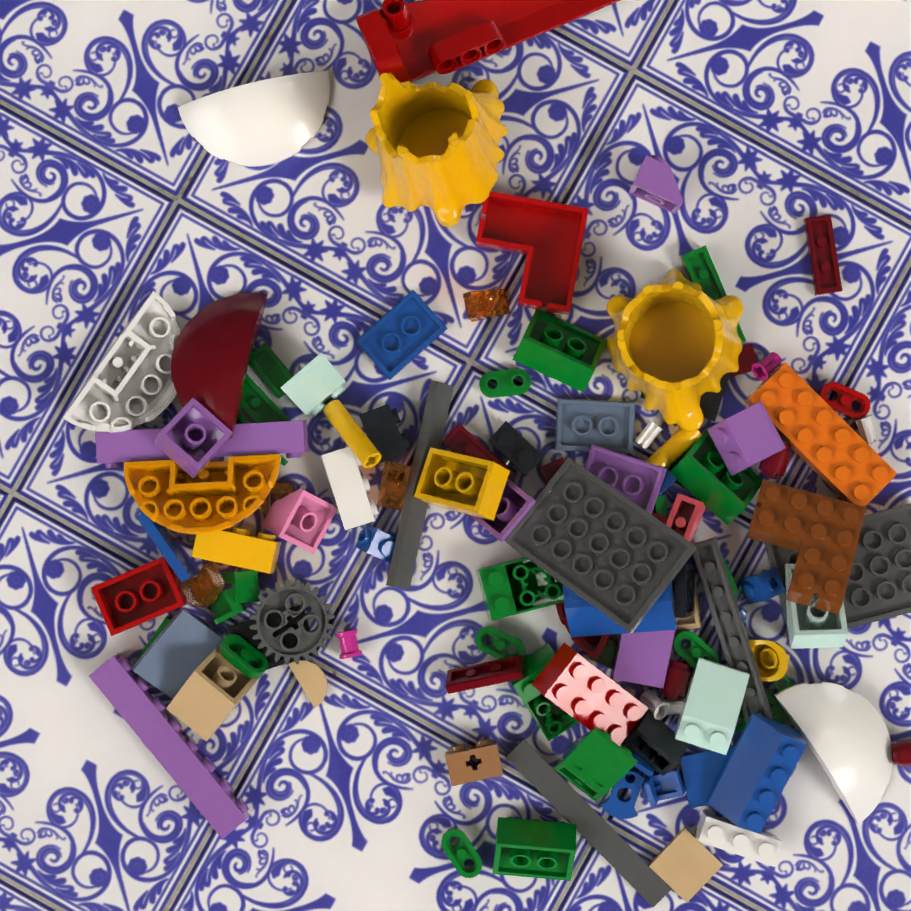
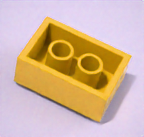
[414,447,510,521]
[192,527,281,574]

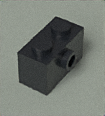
[359,404,411,466]
[488,421,544,477]
[623,710,689,776]

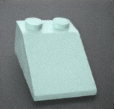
[280,353,347,416]
[785,564,848,649]
[675,657,750,755]

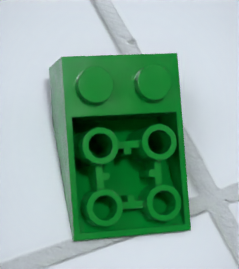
[476,557,564,621]
[510,643,578,741]
[554,727,638,801]

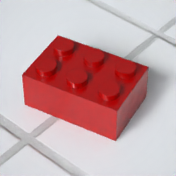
[91,557,189,636]

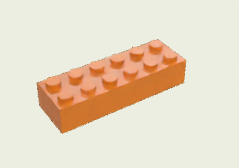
[744,362,897,507]

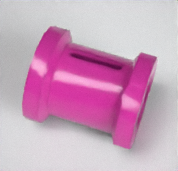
[335,629,363,659]

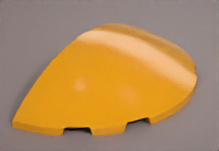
[124,454,281,534]

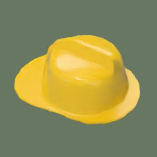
[749,640,790,682]

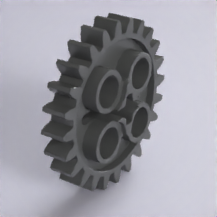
[249,579,335,664]

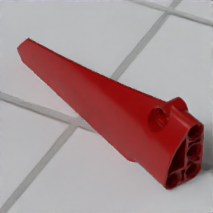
[355,0,620,83]

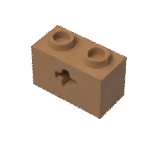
[445,738,503,786]

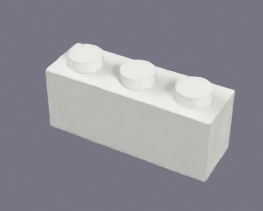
[321,447,379,530]
[694,811,782,867]

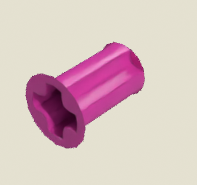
[751,352,782,381]

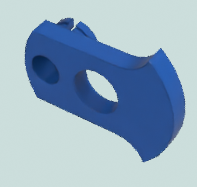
[600,766,644,819]

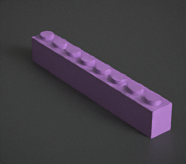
[95,420,309,468]
[89,654,250,839]

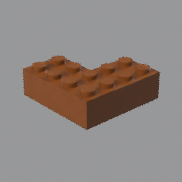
[747,480,867,614]

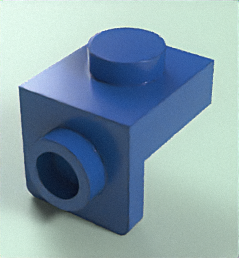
[356,524,396,564]
[739,568,785,604]
[642,768,685,807]

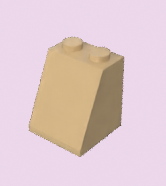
[166,645,259,742]

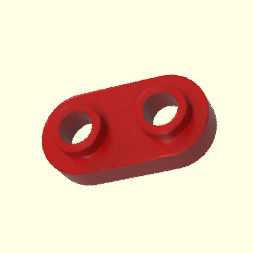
[818,382,870,419]

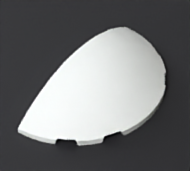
[178,71,331,167]
[62,291,181,433]
[775,681,893,824]

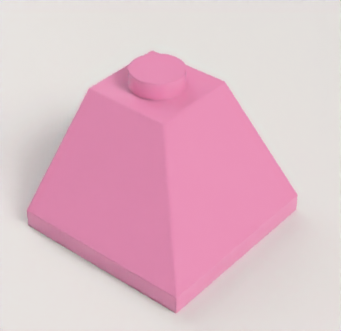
[261,488,338,554]

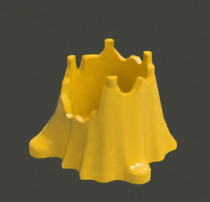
[365,73,508,227]
[606,268,743,432]

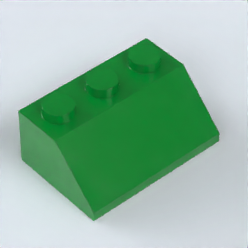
[513,309,607,393]
[670,430,762,525]
[492,817,577,881]

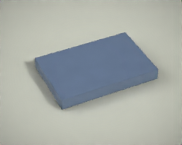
[555,398,635,454]
[132,607,223,699]

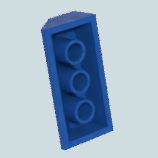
[563,580,677,637]
[706,712,807,834]

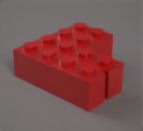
[476,191,588,315]

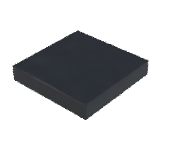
[675,563,695,618]

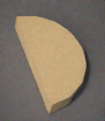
[288,660,328,709]

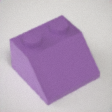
[629,155,683,214]
[154,398,233,479]
[707,401,786,476]
[470,478,536,542]

